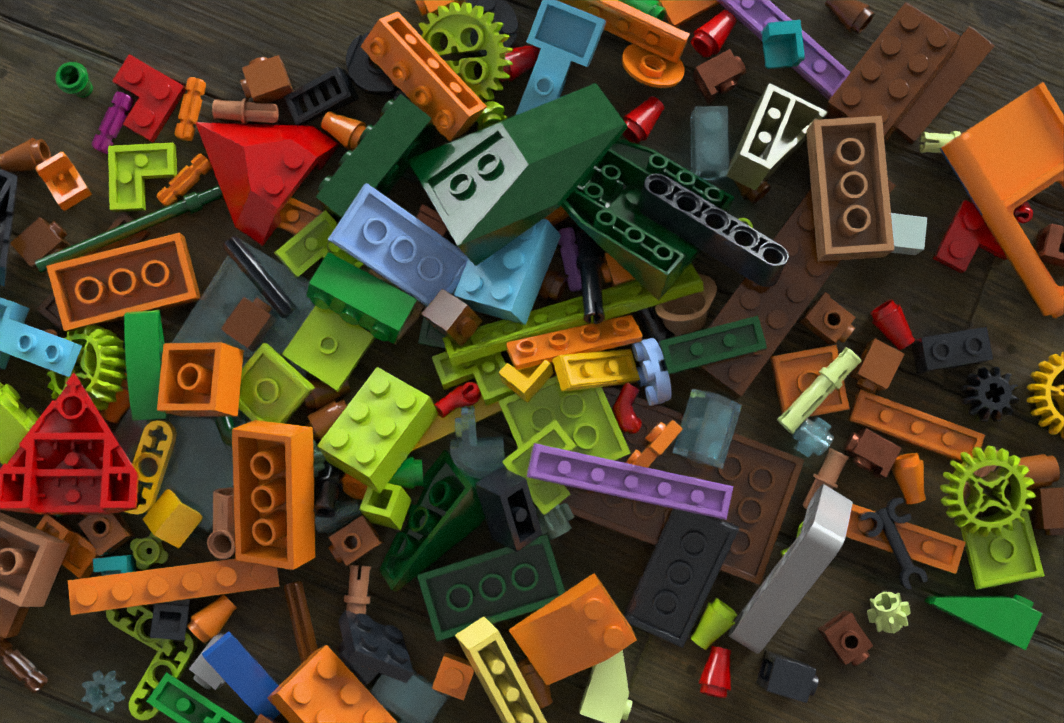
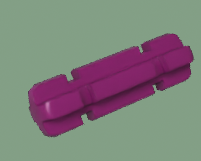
[91,91,133,154]

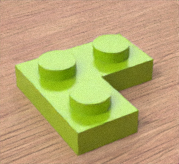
[108,142,177,212]
[274,210,364,278]
[432,352,515,406]
[502,420,576,515]

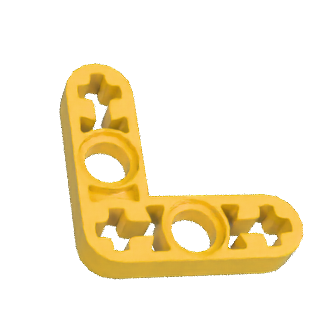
[124,420,177,515]

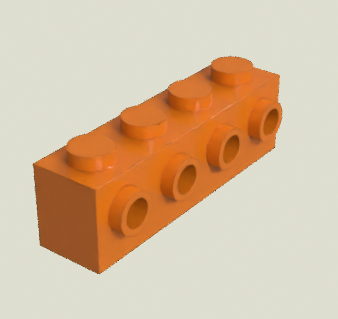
[360,11,487,142]

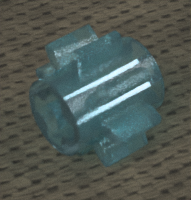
[792,416,834,458]
[81,670,126,713]

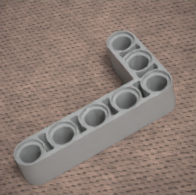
[728,484,853,654]

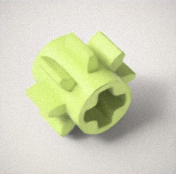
[867,591,911,634]

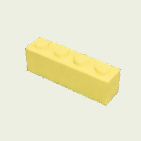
[455,617,547,723]

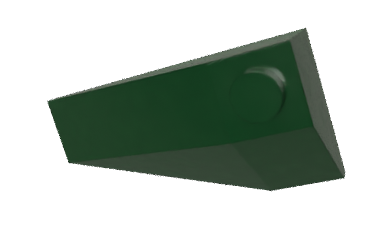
[379,450,485,592]

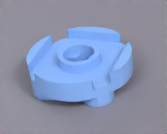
[632,338,671,406]

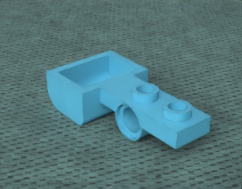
[516,0,606,115]
[0,297,82,377]

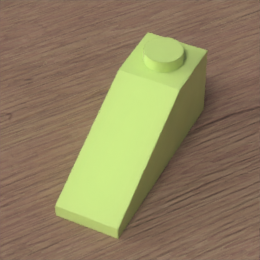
[579,650,632,723]

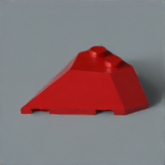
[195,122,339,247]
[0,373,139,514]

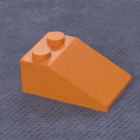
[509,573,637,685]

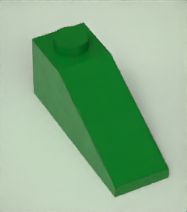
[925,594,1043,650]
[146,672,244,723]

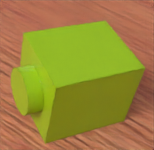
[359,483,411,531]

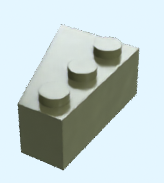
[726,83,828,190]

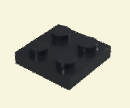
[339,610,414,684]

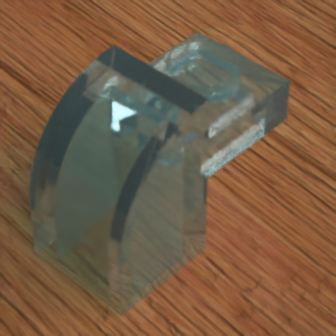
[450,406,505,479]

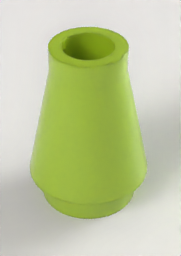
[691,598,737,650]

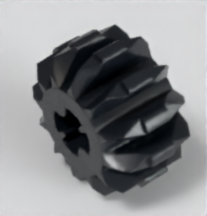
[960,367,1019,422]

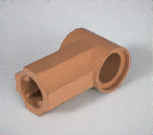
[207,487,235,559]

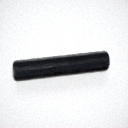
[223,236,296,319]

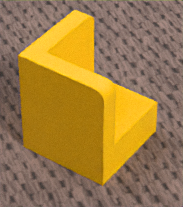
[499,360,554,403]
[143,489,203,548]

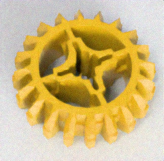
[1026,351,1064,439]

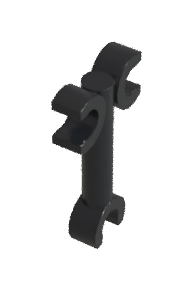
[857,498,928,590]

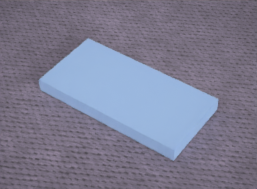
[328,183,469,307]

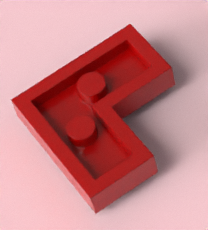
[112,54,186,143]
[933,200,1008,274]

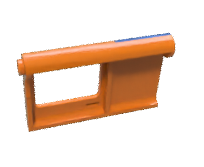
[939,82,1064,318]

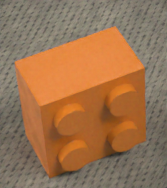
[157,342,244,417]

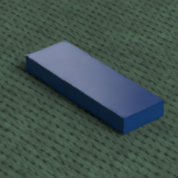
[202,631,280,719]

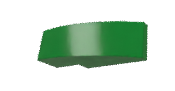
[124,310,169,421]

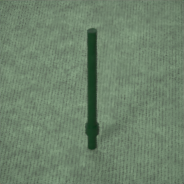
[35,185,224,273]

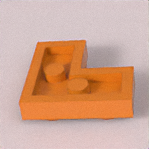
[625,420,683,468]

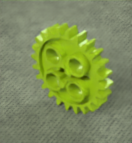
[418,2,513,103]

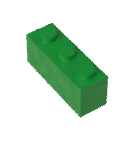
[306,252,417,344]

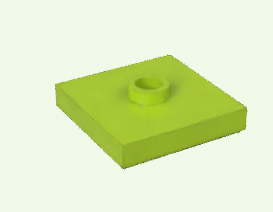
[282,306,375,392]
[239,343,315,424]
[961,511,1044,589]

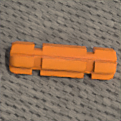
[174,77,206,141]
[156,153,212,207]

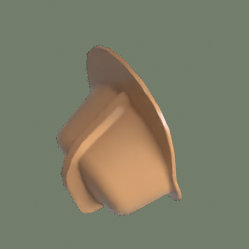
[655,274,717,337]

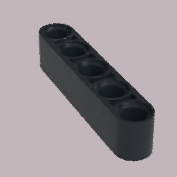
[637,174,789,287]

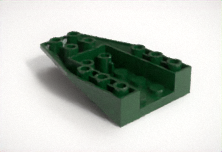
[407,83,628,266]
[561,138,734,301]

